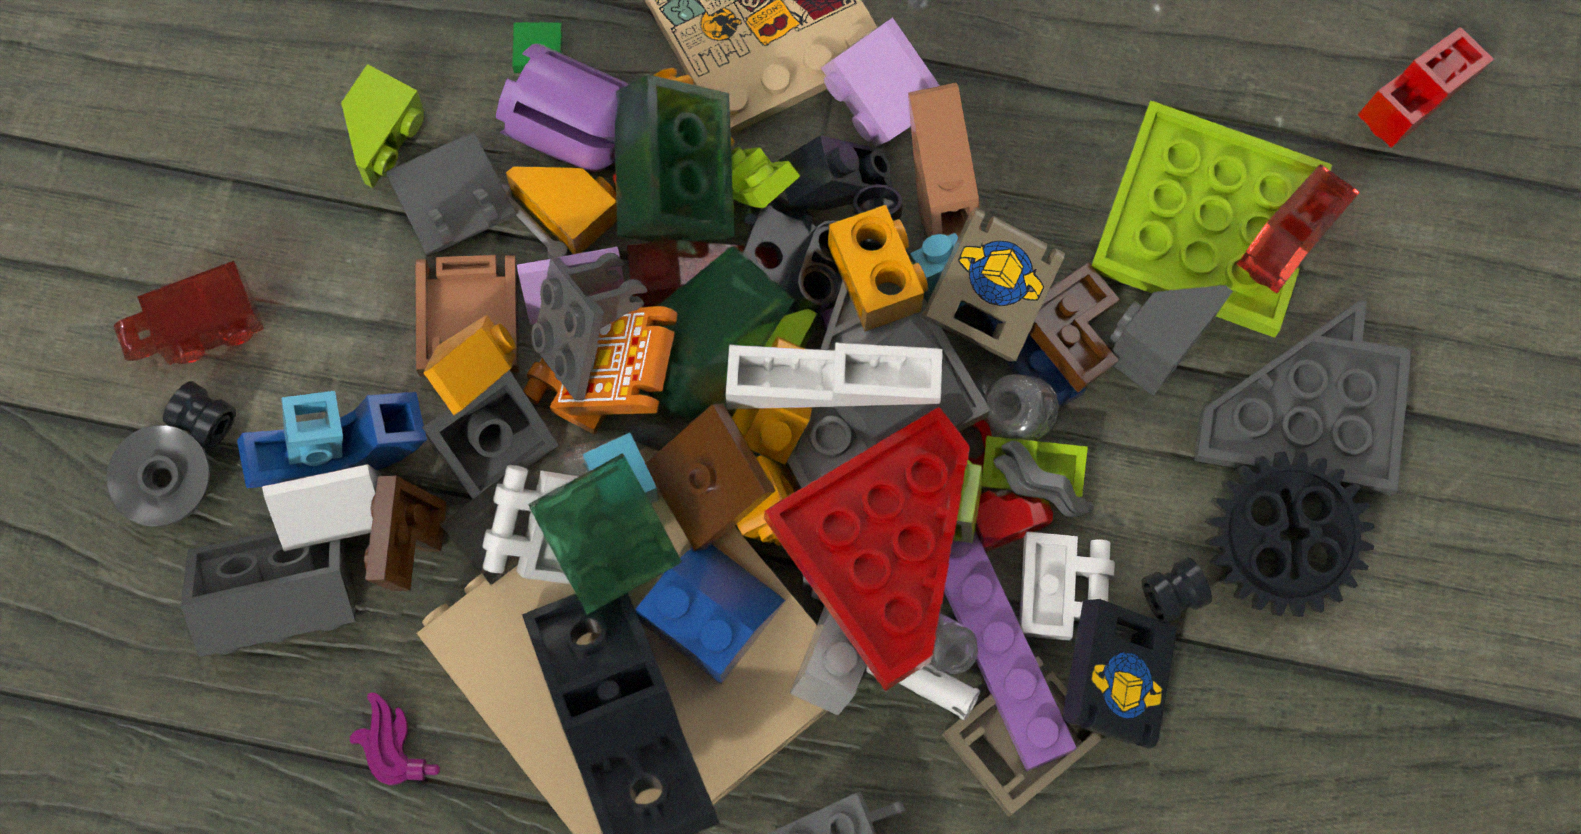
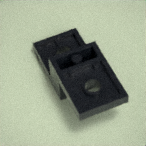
[522,576,720,834]

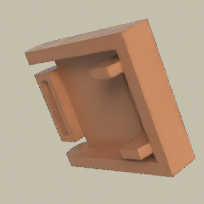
[416,255,519,377]

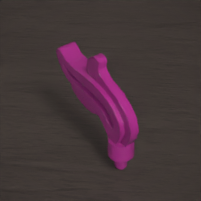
[350,692,440,786]

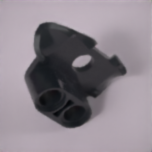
[724,196,843,329]

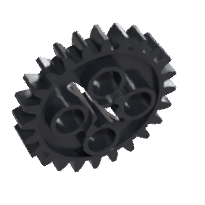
[1205,451,1375,617]

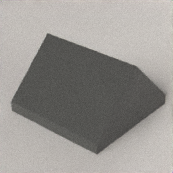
[422,370,559,505]

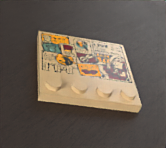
[645,0,877,137]

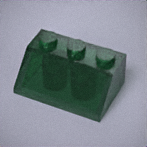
[615,74,734,243]

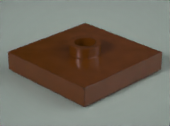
[645,404,776,551]

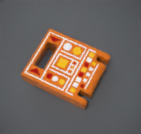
[554,306,678,416]

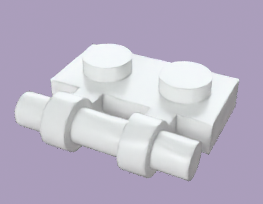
[482,465,597,584]
[1019,532,1115,641]

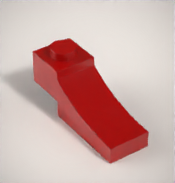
[1357,27,1494,148]

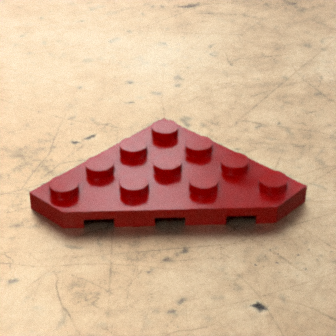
[764,406,970,691]

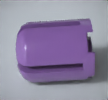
[496,44,637,172]

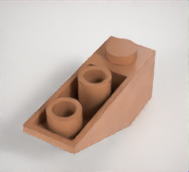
[908,83,981,237]

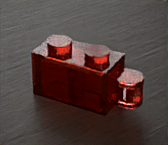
[114,261,264,365]

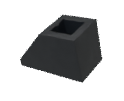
[778,135,893,211]

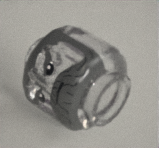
[985,374,1059,441]

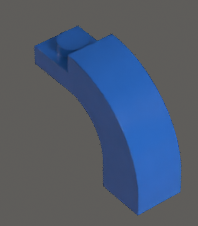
[237,392,427,488]

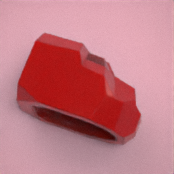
[975,489,1054,552]

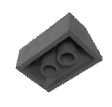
[181,530,355,657]

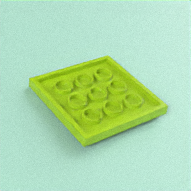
[1091,100,1332,338]

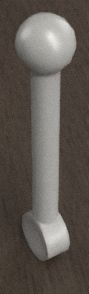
[501,184,567,259]

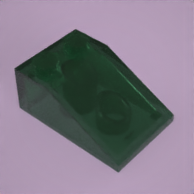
[652,246,795,420]

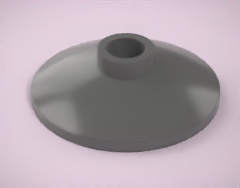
[106,425,210,527]

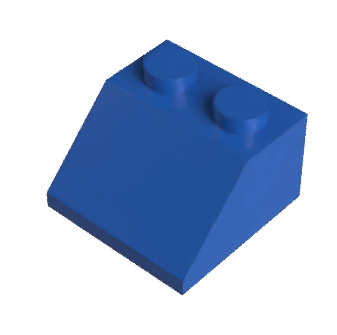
[636,545,786,684]

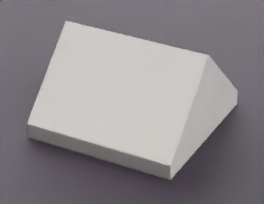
[262,464,382,551]

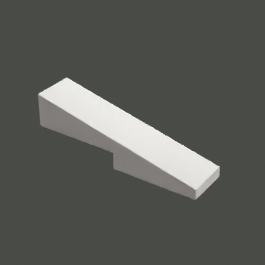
[726,343,942,409]

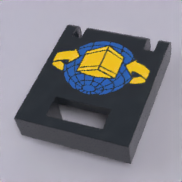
[1063,599,1177,749]

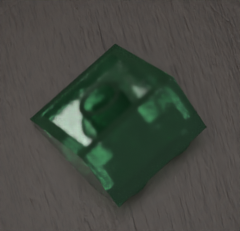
[528,453,682,614]

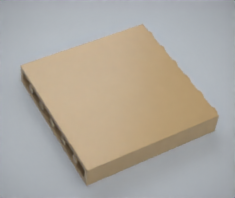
[417,442,861,834]

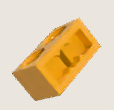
[828,205,928,332]

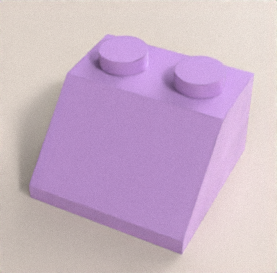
[821,17,940,146]

